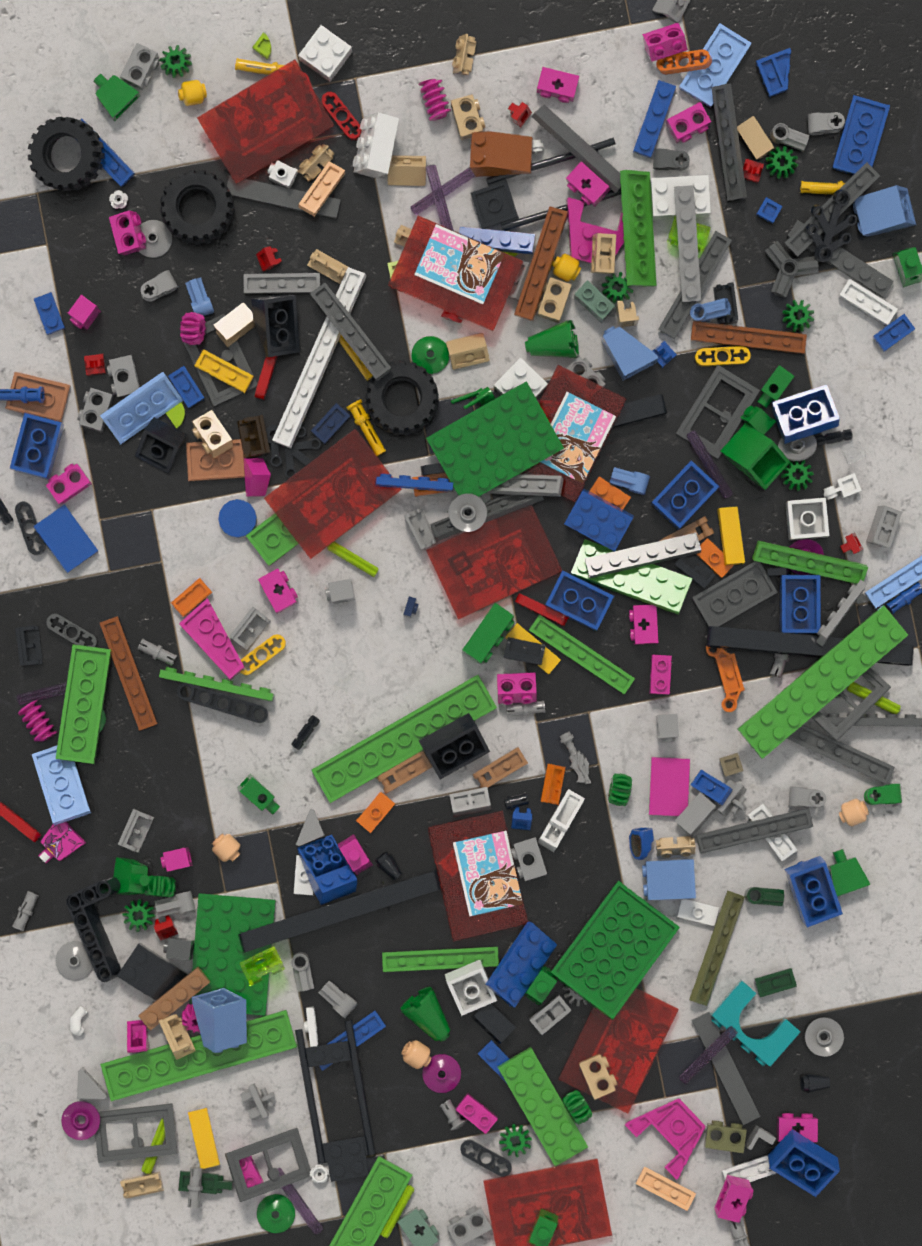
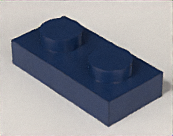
[311,403,351,444]

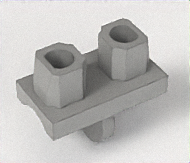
[712,780,747,817]
[240,1083,275,1120]

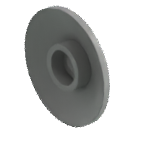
[139,220,172,258]
[778,435,817,461]
[449,493,487,532]
[56,941,93,980]
[805,1018,844,1057]

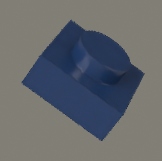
[403,596,419,618]

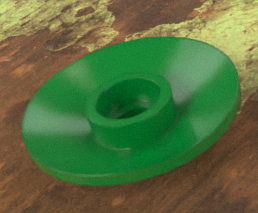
[411,336,449,374]
[257,1194,295,1233]

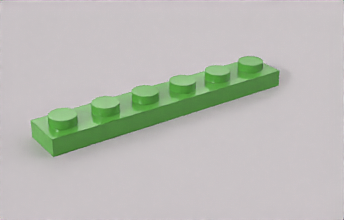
[753,541,868,584]
[529,614,635,694]
[159,667,274,702]
[382,947,499,972]

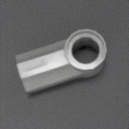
[770,123,809,152]
[155,891,195,917]
[291,952,314,992]
[318,980,358,1019]

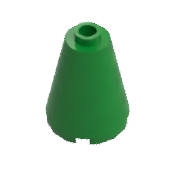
[525,320,579,358]
[401,987,451,1042]

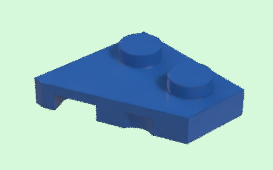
[755,48,791,97]

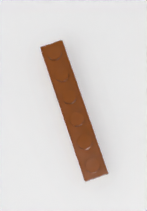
[514,206,568,321]
[690,321,807,354]
[100,616,158,731]

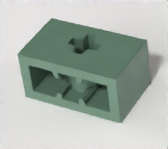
[574,280,615,323]
[397,1207,439,1246]

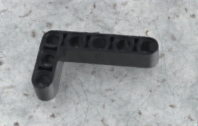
[66,877,121,982]

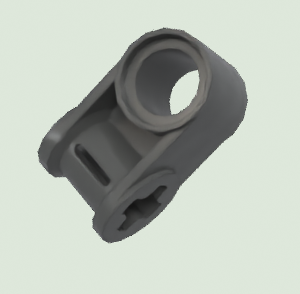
[653,148,690,171]

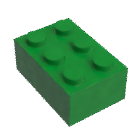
[462,603,515,665]

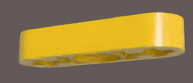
[695,346,751,367]
[240,634,286,675]

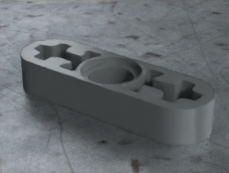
[46,614,98,647]

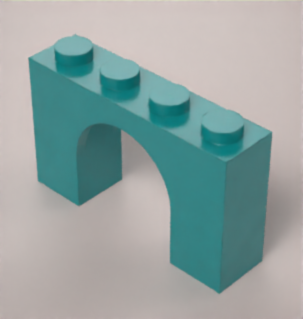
[710,980,800,1067]

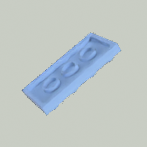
[679,23,752,108]
[100,372,183,444]
[32,746,91,826]

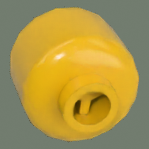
[178,80,207,106]
[551,253,581,282]

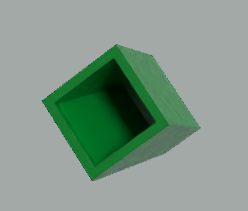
[720,423,790,490]

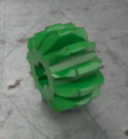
[160,45,192,78]
[766,146,798,179]
[601,272,633,304]
[782,300,814,332]
[781,460,814,491]
[608,773,632,806]
[144,876,176,898]
[122,899,156,932]
[563,1090,592,1124]
[499,1124,532,1157]

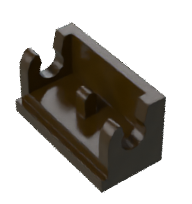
[237,415,270,458]

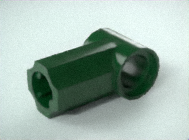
[744,887,784,906]

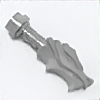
[559,731,591,785]

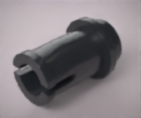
[504,792,529,810]

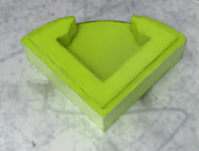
[252,32,271,60]
[166,402,185,429]

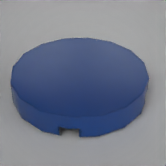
[218,499,257,538]

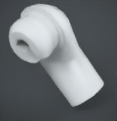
[70,1006,88,1036]

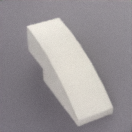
[537,789,585,852]

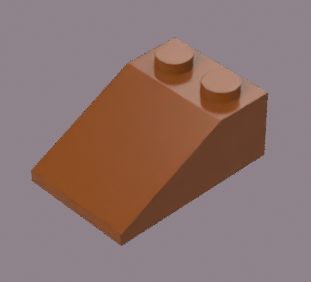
[470,131,533,177]

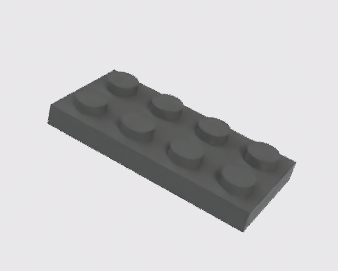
[692,561,778,627]

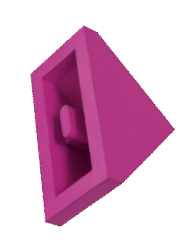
[244,458,271,497]
[127,1020,149,1053]

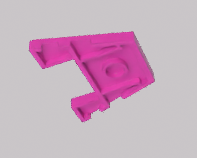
[566,197,624,263]
[624,1098,706,1180]

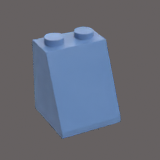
[853,185,916,236]
[601,326,658,381]
[642,859,696,900]
[192,988,247,1053]

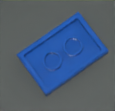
[33,504,98,573]

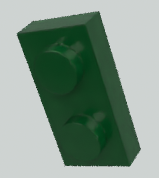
[754,968,797,997]

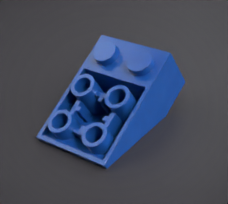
[297,835,357,905]

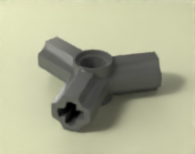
[764,241,819,298]

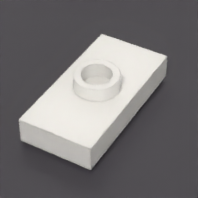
[294,855,313,895]
[677,899,719,926]
[304,1006,319,1047]

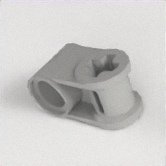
[807,112,845,135]
[141,270,178,302]
[788,786,826,807]

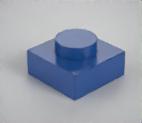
[756,197,783,224]

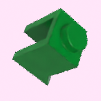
[740,406,777,435]

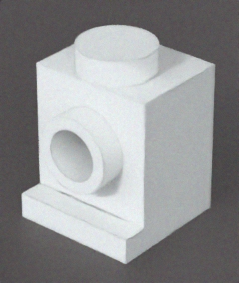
[267,160,298,189]

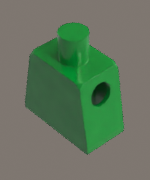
[93,74,140,121]
[892,247,922,288]
[757,365,794,408]
[237,774,280,815]
[828,849,870,897]
[113,857,150,896]
[523,965,558,1006]
[526,1208,559,1246]

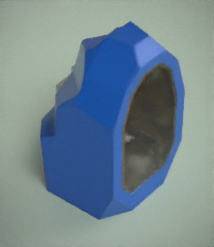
[629,827,654,860]

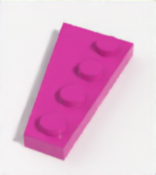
[179,598,245,680]

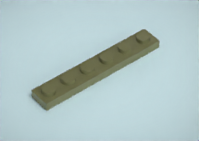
[689,890,745,1006]

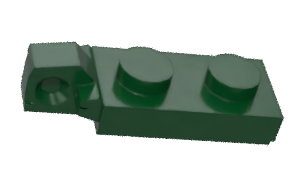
[178,1170,233,1194]

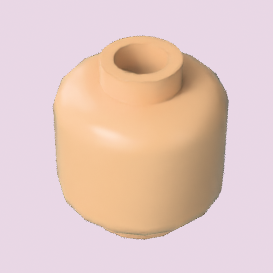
[839,798,869,827]
[212,833,240,862]
[401,1040,431,1069]

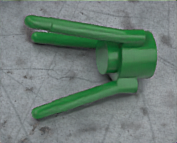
[451,387,495,409]

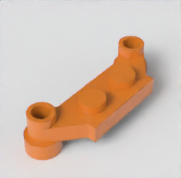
[706,646,745,712]

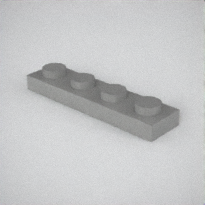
[244,273,320,294]
[487,474,563,497]
[816,580,867,647]

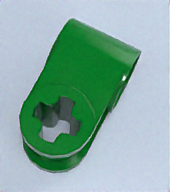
[864,784,902,805]

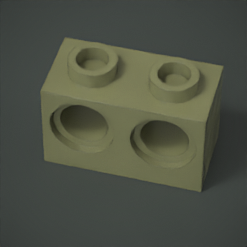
[704,1120,747,1153]

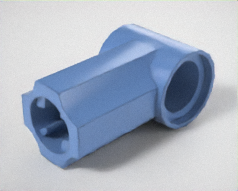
[186,278,214,316]
[690,298,731,322]
[610,467,650,495]

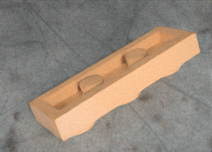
[298,161,345,217]
[635,1166,696,1211]

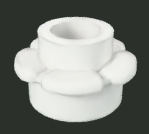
[109,190,128,209]
[310,1164,329,1184]

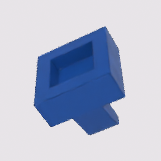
[653,341,677,368]
[511,807,532,830]

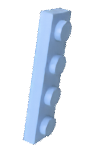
[865,556,922,609]

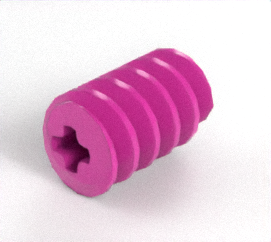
[418,79,451,121]
[18,700,58,742]

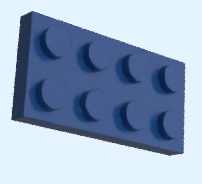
[832,95,890,175]
[485,922,557,1008]

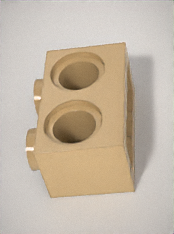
[451,94,486,140]
[591,233,616,274]
[537,277,572,323]
[192,410,233,458]
[578,1053,617,1100]

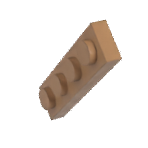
[138,967,210,1031]

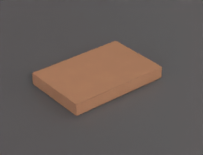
[5,372,71,422]
[186,439,245,482]

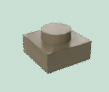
[719,753,744,777]

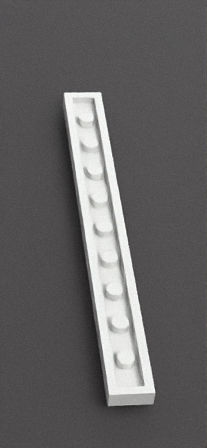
[272,267,367,448]

